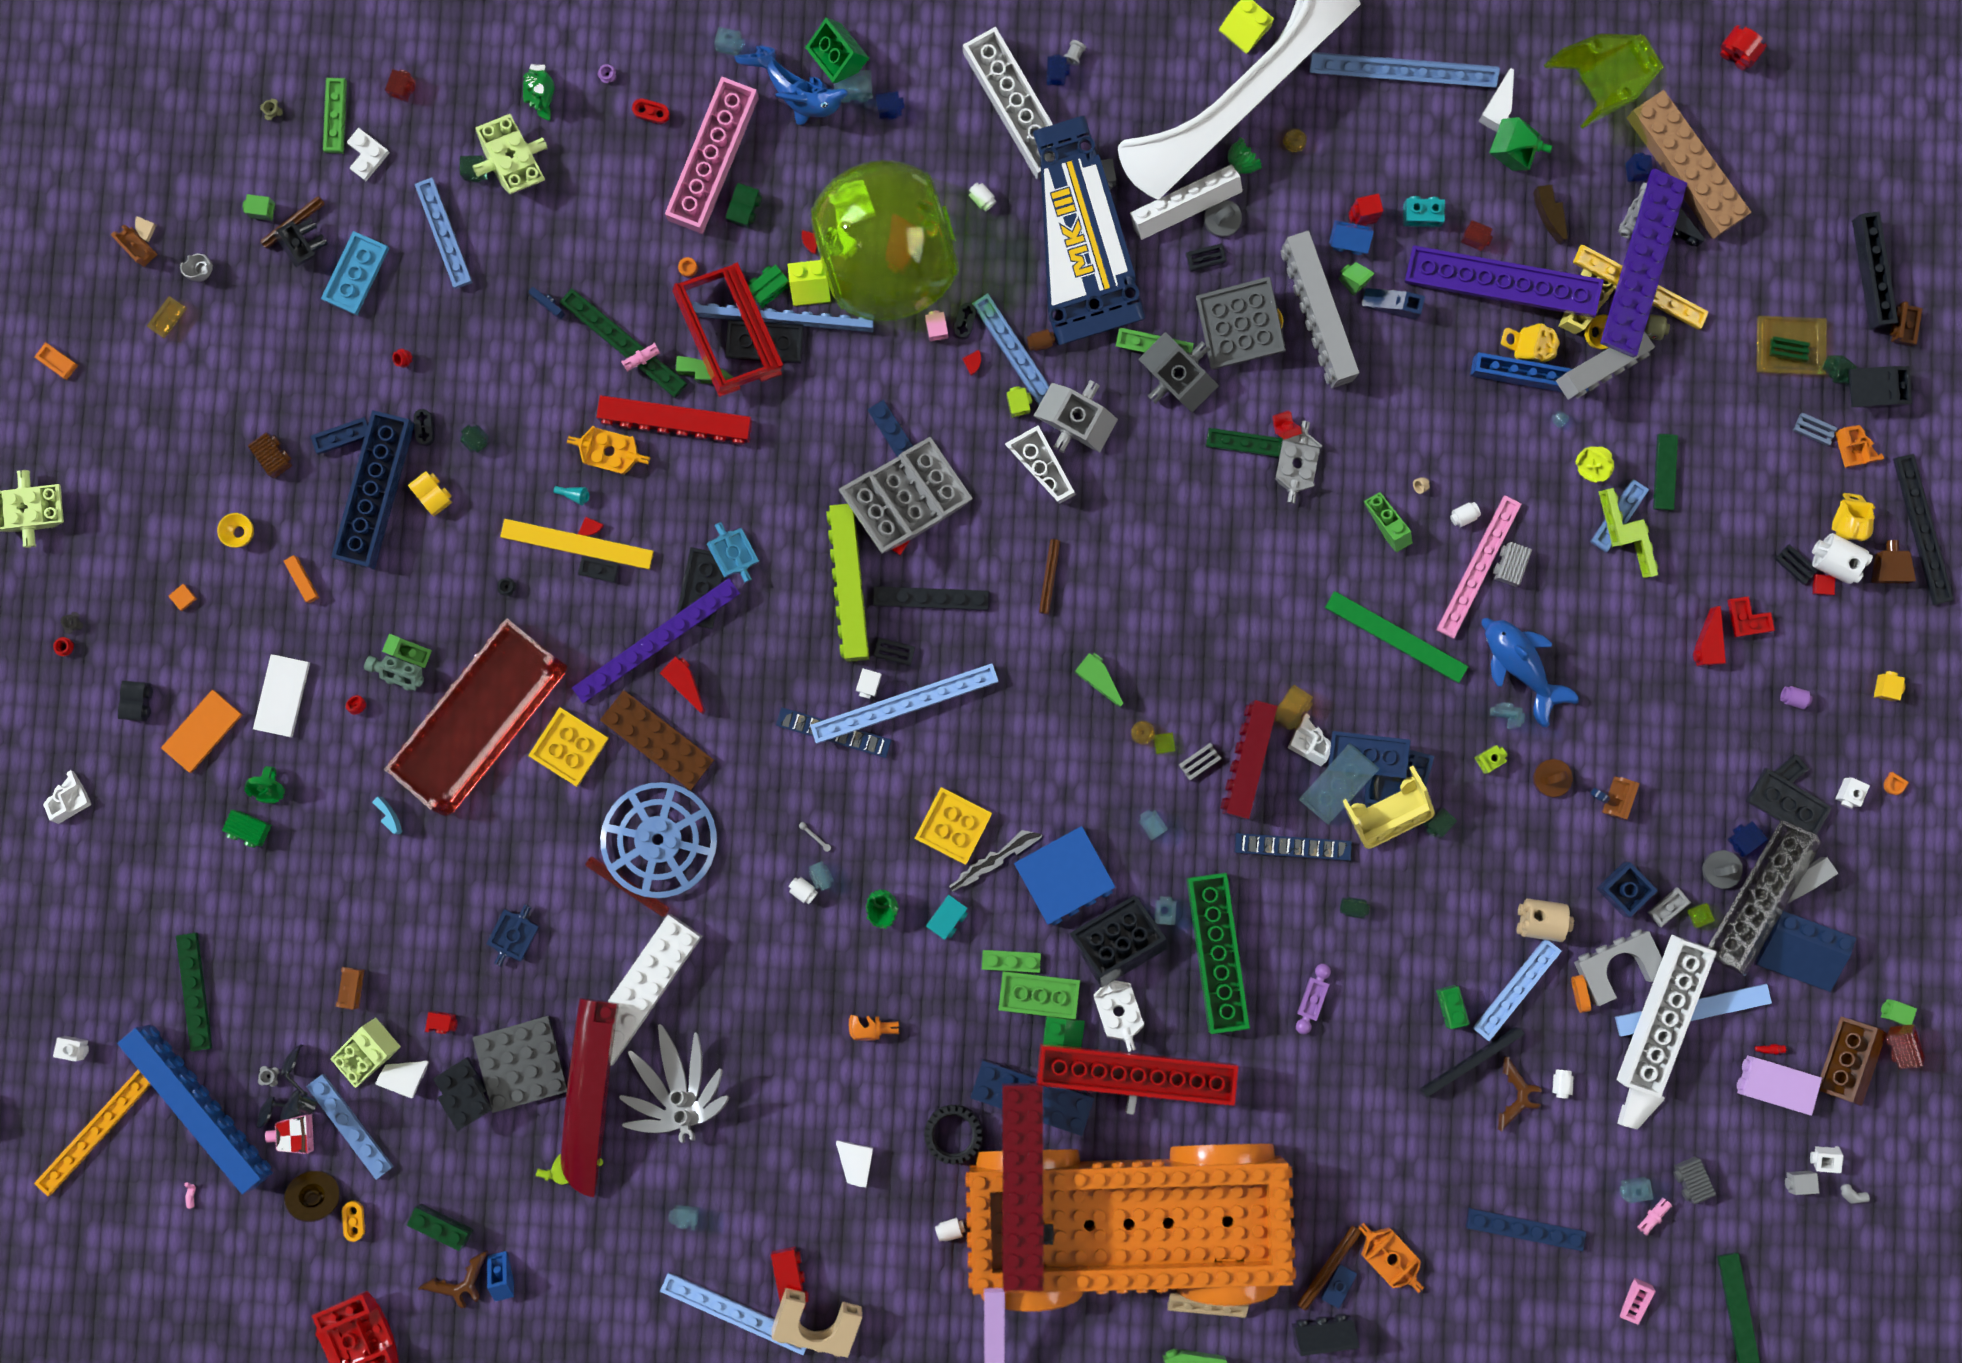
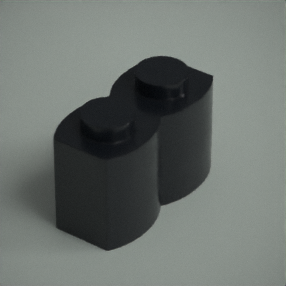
[118,681,153,721]

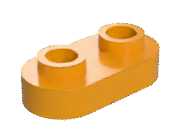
[342,1201,365,1242]

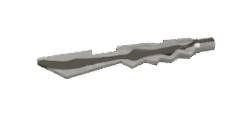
[949,830,1042,892]

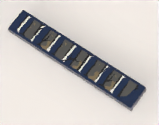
[776,707,892,758]
[1234,833,1352,860]

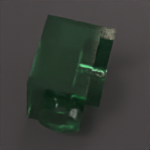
[1822,355,1857,383]

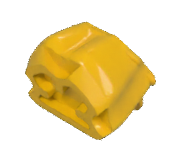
[1501,323,1560,362]
[1832,493,1875,541]

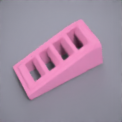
[1620,1278,1656,1325]

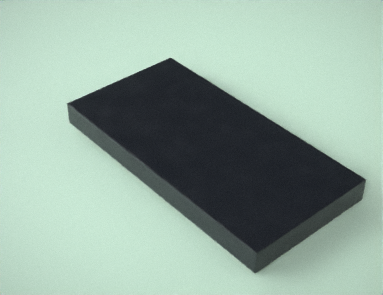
[725,320,804,363]
[676,547,724,629]
[1746,768,1832,841]

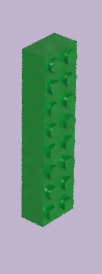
[1186,873,1250,1034]

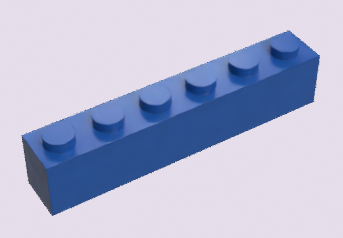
[1470,352,1589,392]

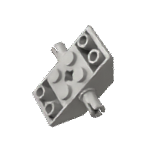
[1034,380,1118,453]

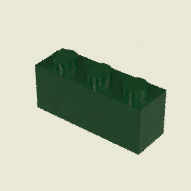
[406,1204,473,1251]

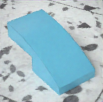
[372,797,402,835]

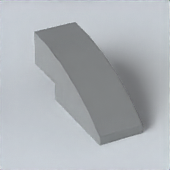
[1771,857,1838,905]

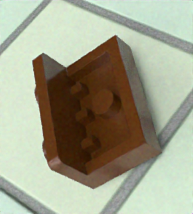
[1890,301,1922,346]

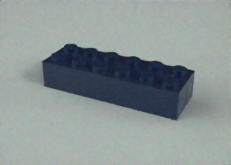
[970,1059,1094,1136]

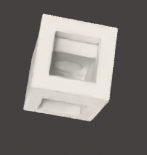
[1810,1146,1843,1173]

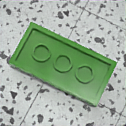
[998,971,1080,1019]

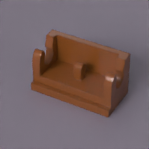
[111,225,158,267]
[1602,776,1640,820]
[335,967,365,1009]

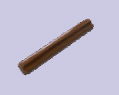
[260,196,325,249]
[1039,539,1060,614]

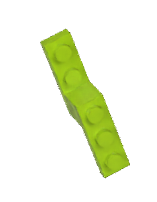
[1598,488,1658,578]

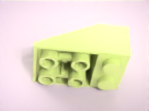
[331,1018,401,1088]

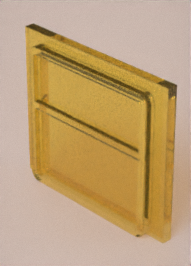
[1757,316,1827,375]

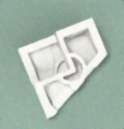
[43,770,92,824]
[1617,1088,1665,1129]

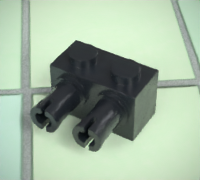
[274,218,328,267]

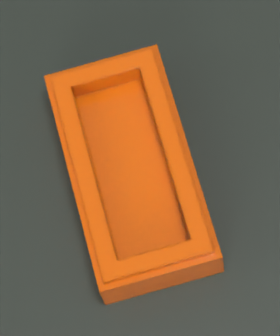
[34,342,78,380]

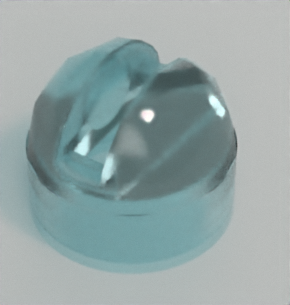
[1552,411,1569,428]

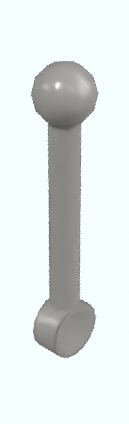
[799,822,831,852]

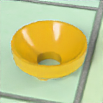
[1585,314,1609,349]
[217,513,254,548]

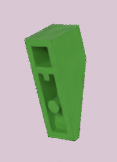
[1074,653,1123,707]
[1163,1349,1227,1363]

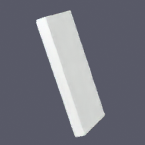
[253,654,310,737]

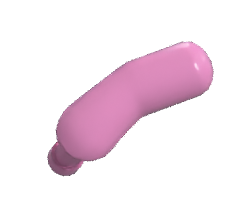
[185,1182,196,1209]

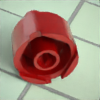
[1720,25,1767,70]

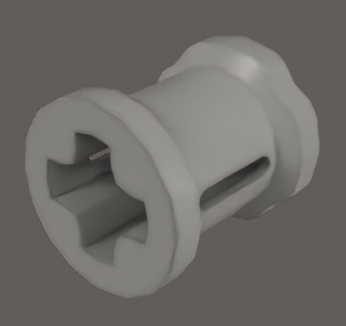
[1063,40,1086,66]

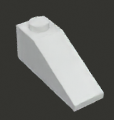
[1478,68,1514,132]

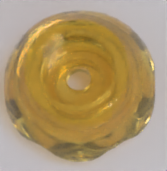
[1283,129,1307,152]
[1131,721,1155,745]

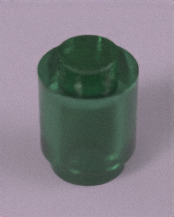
[1340,897,1370,919]

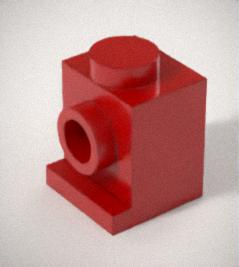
[425,1011,458,1034]

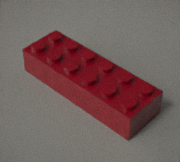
[1220,700,1278,820]

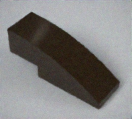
[1533,185,1568,245]

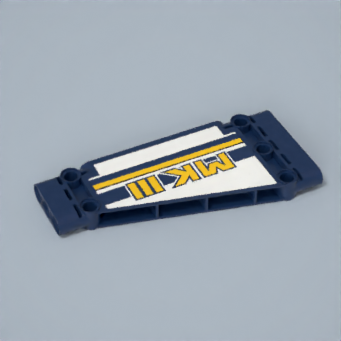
[1033,116,1146,346]

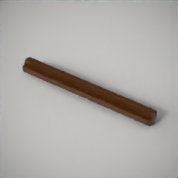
[1297,1226,1361,1311]

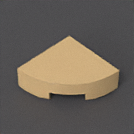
[135,217,156,242]

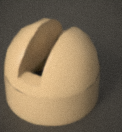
[1413,477,1430,494]

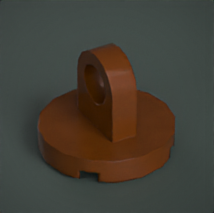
[1533,759,1573,797]

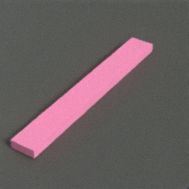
[1436,495,1522,639]

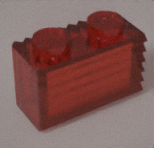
[1886,1024,1925,1069]

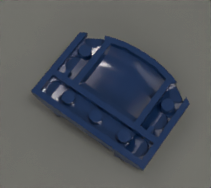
[1365,750,1434,830]

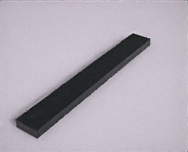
[1893,454,1954,605]

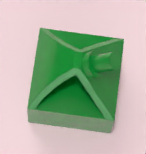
[1489,117,1552,171]

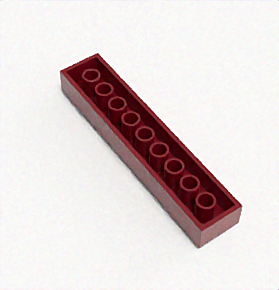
[1002,1083,1043,1291]

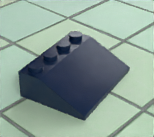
[1756,910,1856,992]

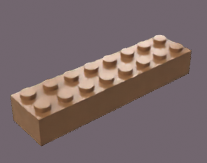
[1627,90,1751,239]

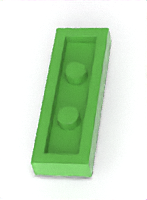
[982,950,1041,973]

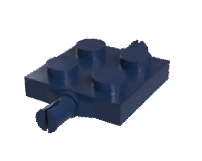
[486,904,540,967]

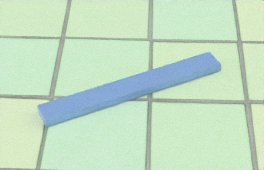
[1615,984,1772,1036]
[660,1272,806,1355]

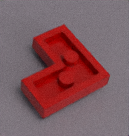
[1728,596,1775,637]

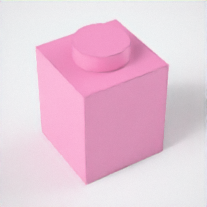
[925,310,948,342]

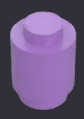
[1780,686,1812,709]

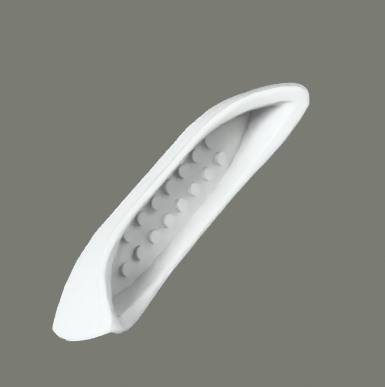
[1118,0,1361,200]

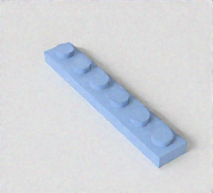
[1473,940,1561,1041]

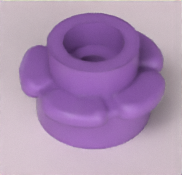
[598,64,616,83]

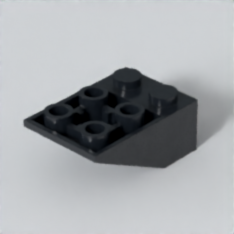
[1849,366,1912,408]

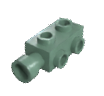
[364,655,424,691]

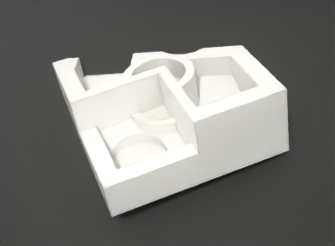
[1288,713,1331,766]
[376,1060,430,1098]
[836,1140,873,1188]

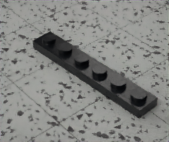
[873,586,988,610]

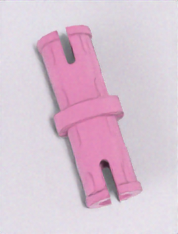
[621,343,661,372]
[1637,1198,1672,1235]

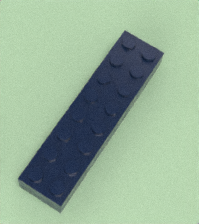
[331,410,414,570]

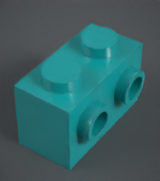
[1403,196,1445,227]

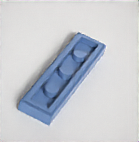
[1590,479,1649,552]

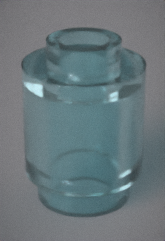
[808,861,834,891]

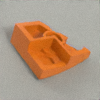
[1835,425,1884,468]

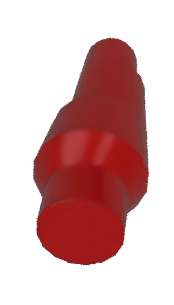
[1755,1044,1786,1055]

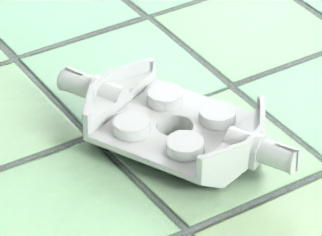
[1094,980,1144,1052]

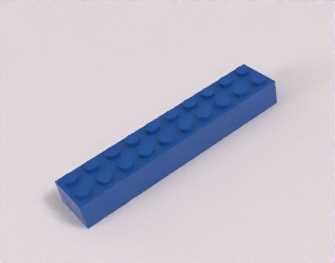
[117,1025,273,1195]

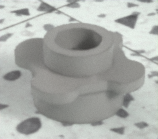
[258,1066,279,1087]

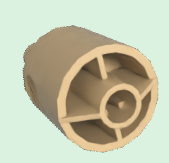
[1517,899,1574,942]

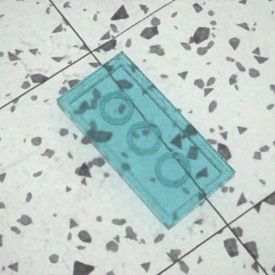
[1299,743,1379,825]

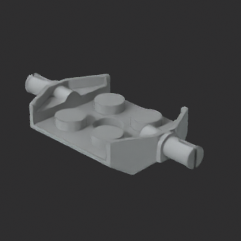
[1275,421,1322,504]

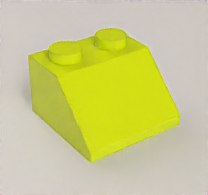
[1219,0,1274,54]
[788,259,831,306]

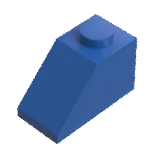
[487,1251,514,1302]

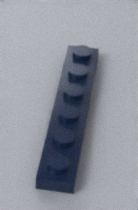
[1466,1208,1586,1251]

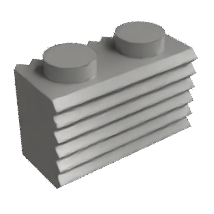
[1493,542,1532,587]

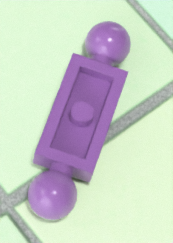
[1296,964,1331,1034]

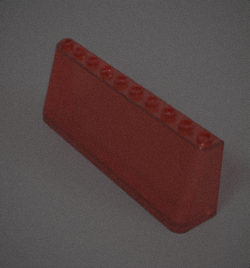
[385,618,567,816]

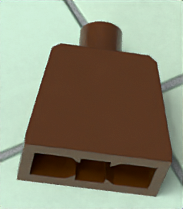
[1871,540,1916,584]

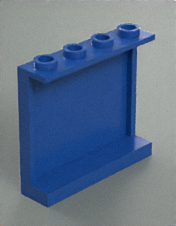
[1014,826,1115,926]

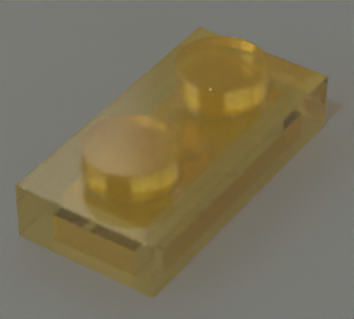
[147,296,187,339]

